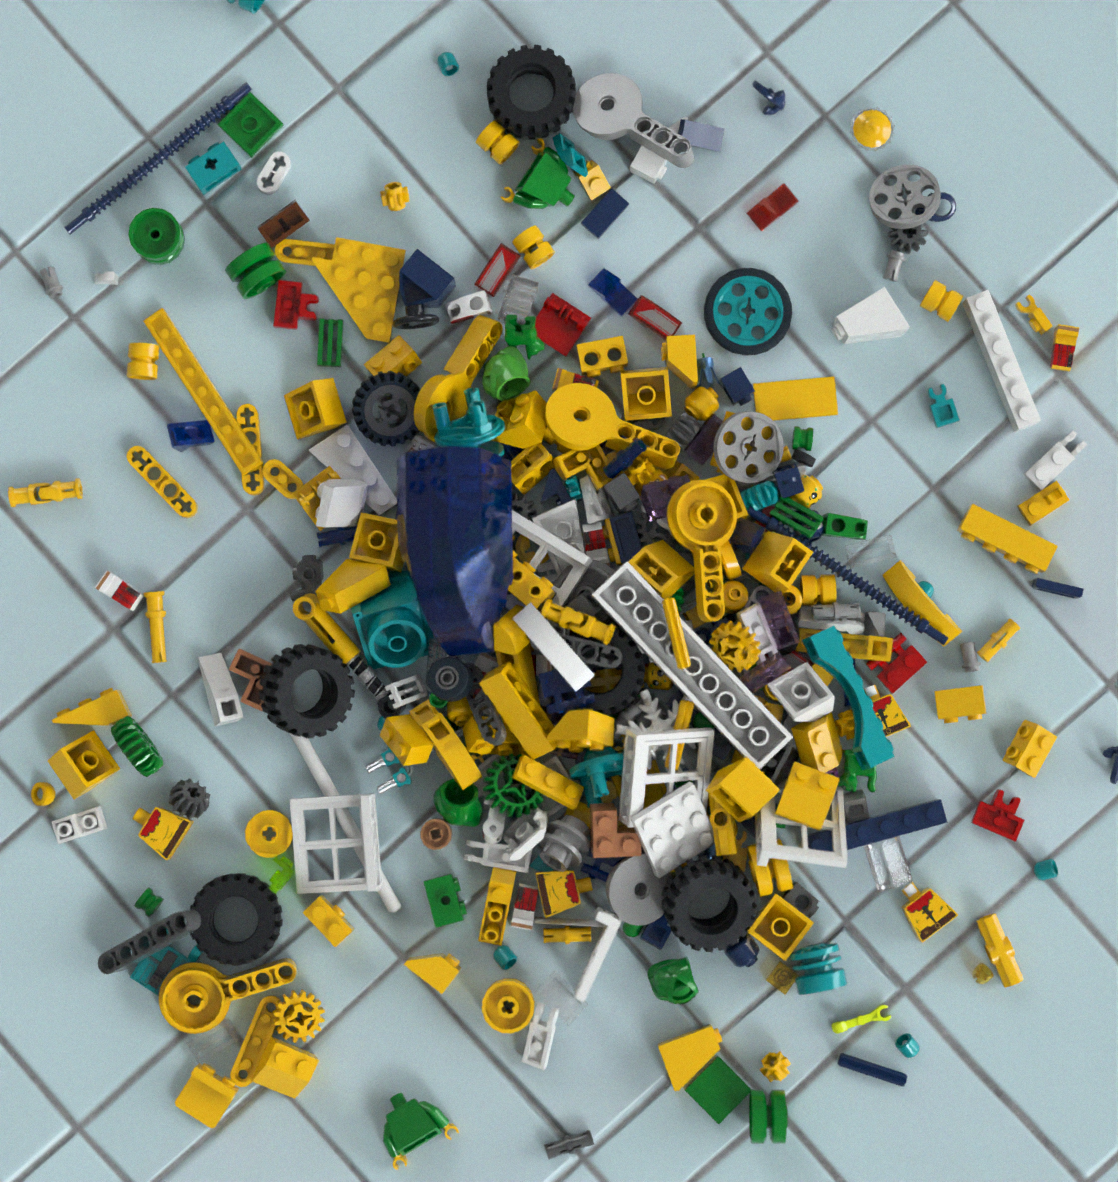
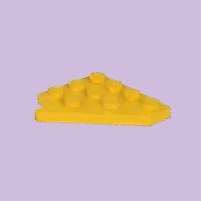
[312,237,406,343]

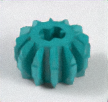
[740,481,780,511]

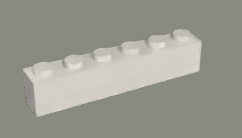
[962,290,1041,433]

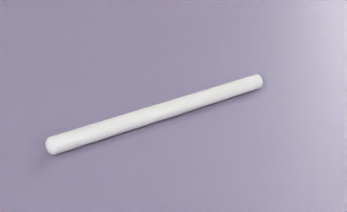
[289,733,401,913]

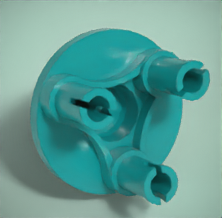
[569,747,624,808]

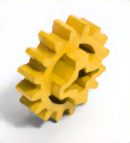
[709,621,761,672]
[272,989,325,1043]

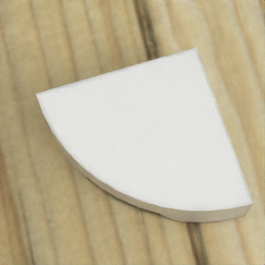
[95,271,118,285]

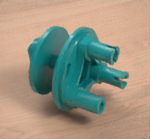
[432,388,505,477]

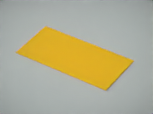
[753,376,838,421]

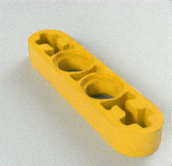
[236,404,265,496]
[127,446,198,518]

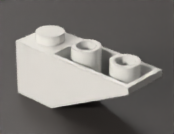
[630,117,688,184]
[198,653,243,727]

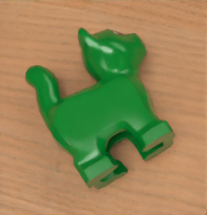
[504,315,545,360]
[838,749,877,792]

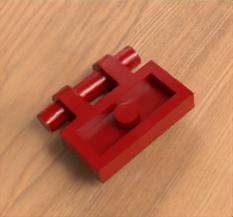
[866,632,927,694]

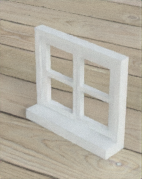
[467,508,593,623]
[618,727,714,828]
[755,779,848,868]
[290,793,382,894]
[575,906,622,1002]

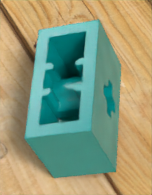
[185,141,242,195]

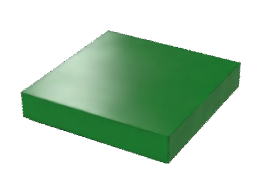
[217,92,284,158]
[684,1056,752,1124]

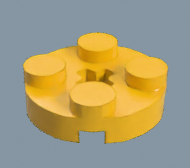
[245,810,293,858]

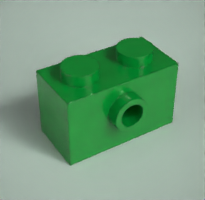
[423,873,467,928]

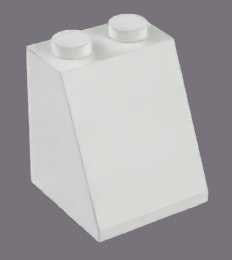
[831,287,910,344]

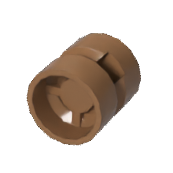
[420,818,453,850]

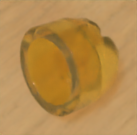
[972,963,994,984]

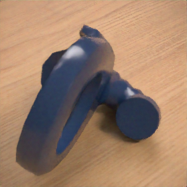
[752,81,786,115]
[915,192,956,222]
[1103,746,1118,784]

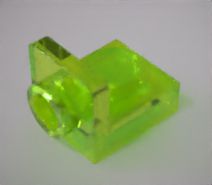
[269,855,295,894]

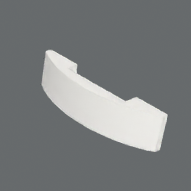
[513,602,594,691]

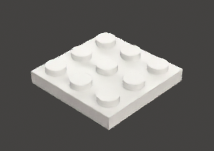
[630,781,715,878]

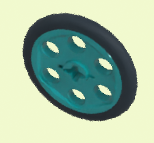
[704,268,792,355]

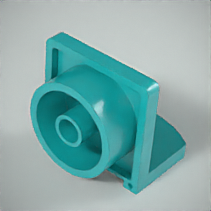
[351,571,437,670]

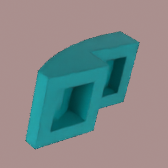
[552,133,588,177]

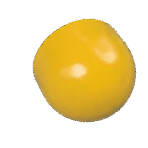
[31,782,56,806]

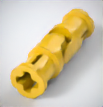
[8,478,83,508]
[541,599,615,645]

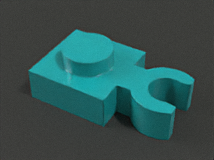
[928,384,960,429]
[565,475,583,502]

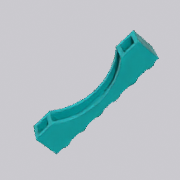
[802,626,895,770]

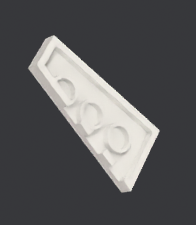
[308,424,399,516]
[532,498,592,594]

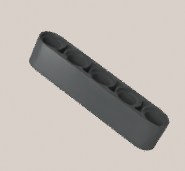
[98,909,201,974]

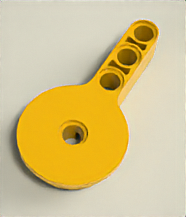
[414,315,503,443]
[545,383,680,469]
[667,480,737,622]
[159,958,297,1034]

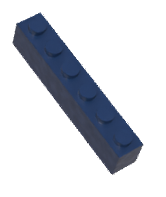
[801,799,948,852]

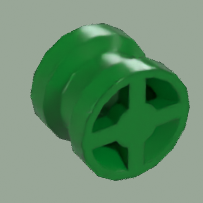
[792,426,813,451]
[134,888,164,918]

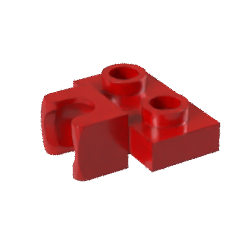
[273,280,319,330]
[970,789,1025,842]

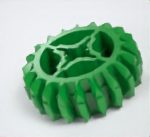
[111,716,163,777]
[483,753,544,818]

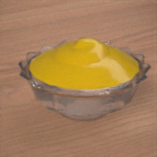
[849,106,895,151]

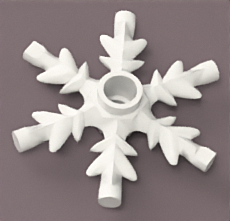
[615,689,699,772]

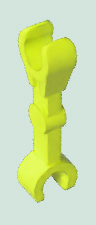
[831,1005,891,1034]

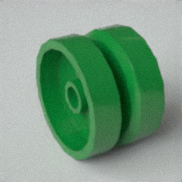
[128,208,185,265]
[225,243,286,299]
[749,1090,788,1144]

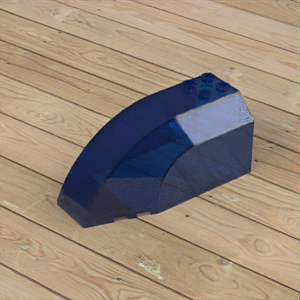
[397,446,513,656]

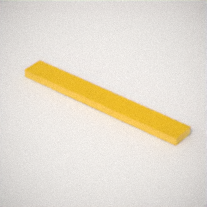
[143,308,264,476]

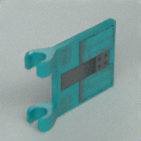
[130,930,203,996]

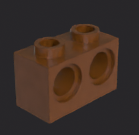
[257,200,310,248]

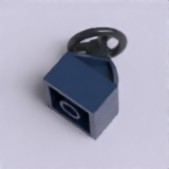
[393,249,456,329]

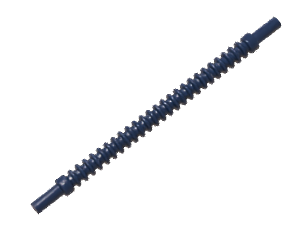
[64,82,252,235]
[747,506,949,645]

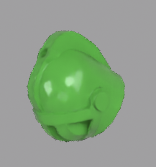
[482,346,531,401]

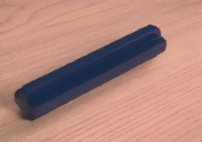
[838,1053,907,1087]

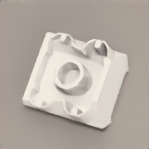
[315,479,369,528]
[503,808,549,861]

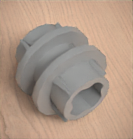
[539,814,591,872]

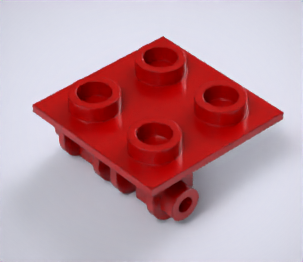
[535,293,591,357]

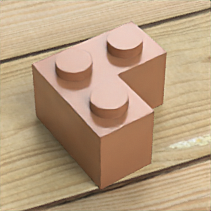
[229,648,272,712]
[590,803,641,858]

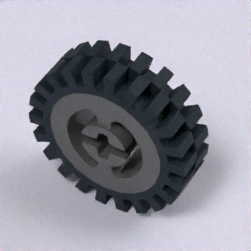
[352,371,420,447]

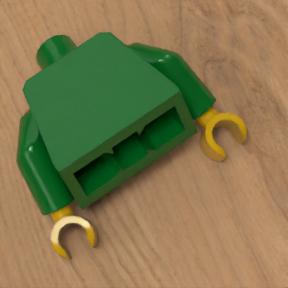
[500,138,575,209]
[383,1093,459,1170]

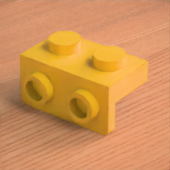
[363,335,422,376]
[1002,720,1057,778]

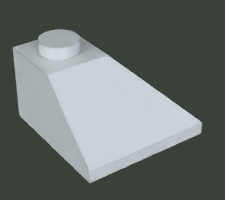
[767,662,835,722]

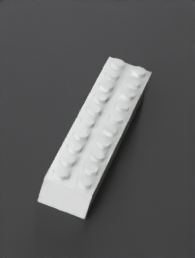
[590,562,793,769]

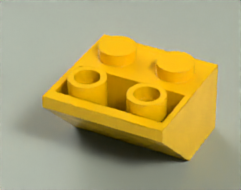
[492,390,547,449]
[742,531,813,596]
[628,540,695,600]
[547,709,614,753]
[706,757,780,822]

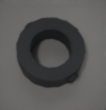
[792,449,816,467]

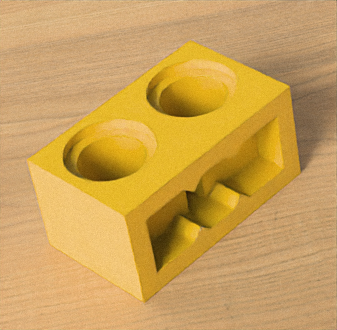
[576,336,628,378]
[502,443,555,495]

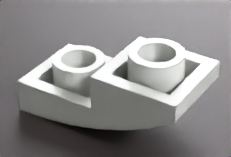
[52,806,108,844]

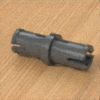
[544,1130,594,1159]

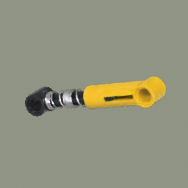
[293,593,407,718]

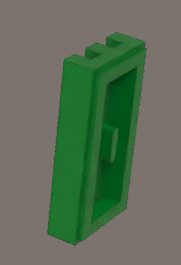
[317,318,344,367]
[770,496,823,539]

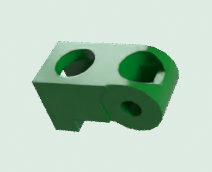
[821,513,868,540]

